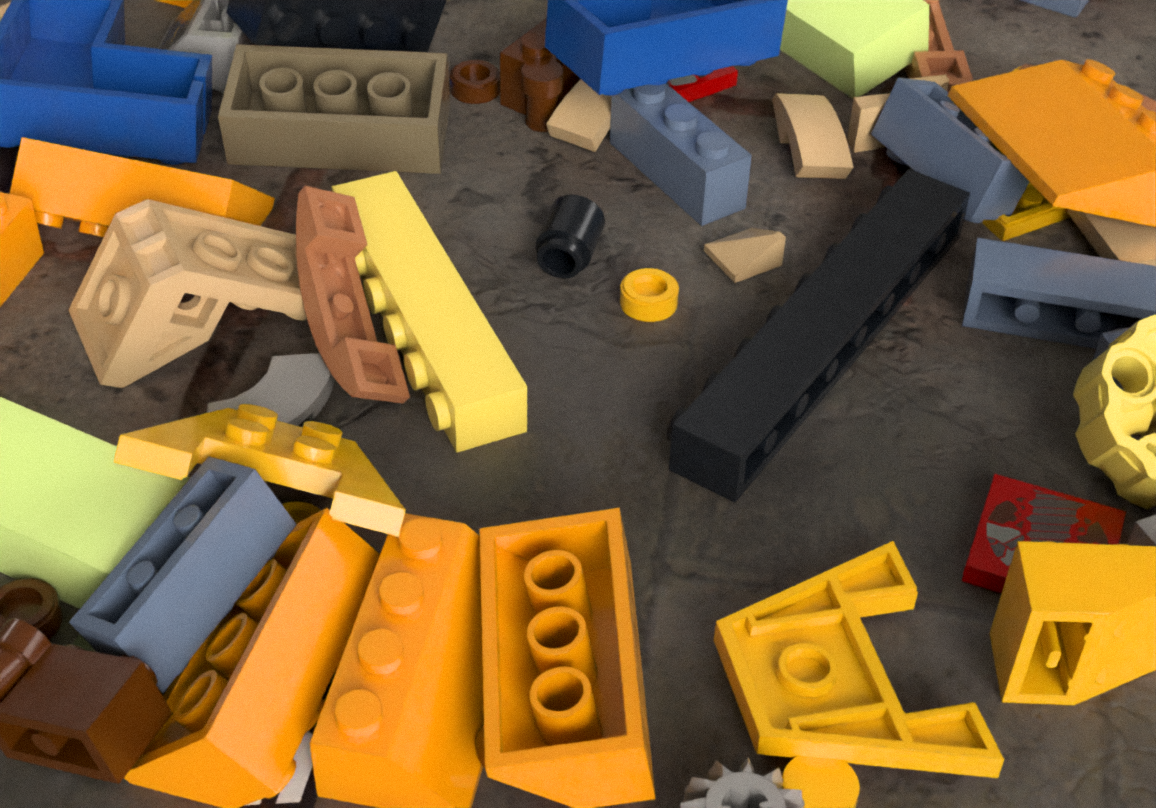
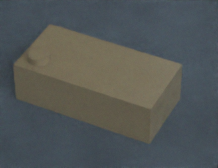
[218,44,450,174]

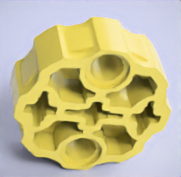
[1073,315,1156,510]

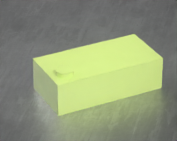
[780,0,929,99]
[0,397,190,609]

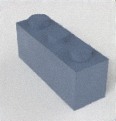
[871,78,1029,223]
[610,83,752,226]
[962,238,1156,349]
[69,457,297,693]

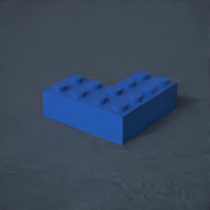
[0,0,212,165]
[545,0,788,95]

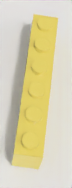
[331,171,527,453]

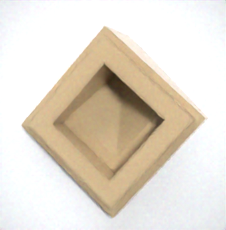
[704,228,786,283]

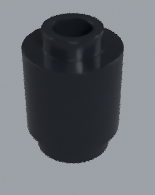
[535,195,605,279]

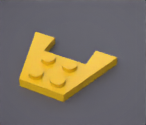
[114,404,406,536]
[714,541,1004,778]

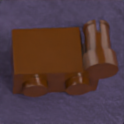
[500,18,580,132]
[0,618,173,784]

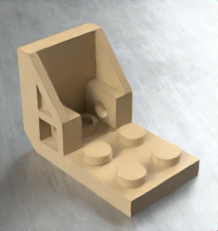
[68,199,307,388]

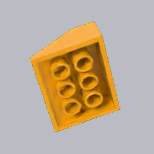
[947,59,1156,227]

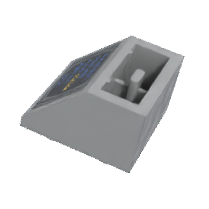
[158,0,259,93]

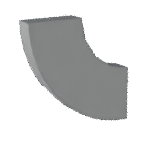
[207,353,335,426]

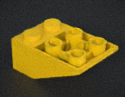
[989,541,1156,705]

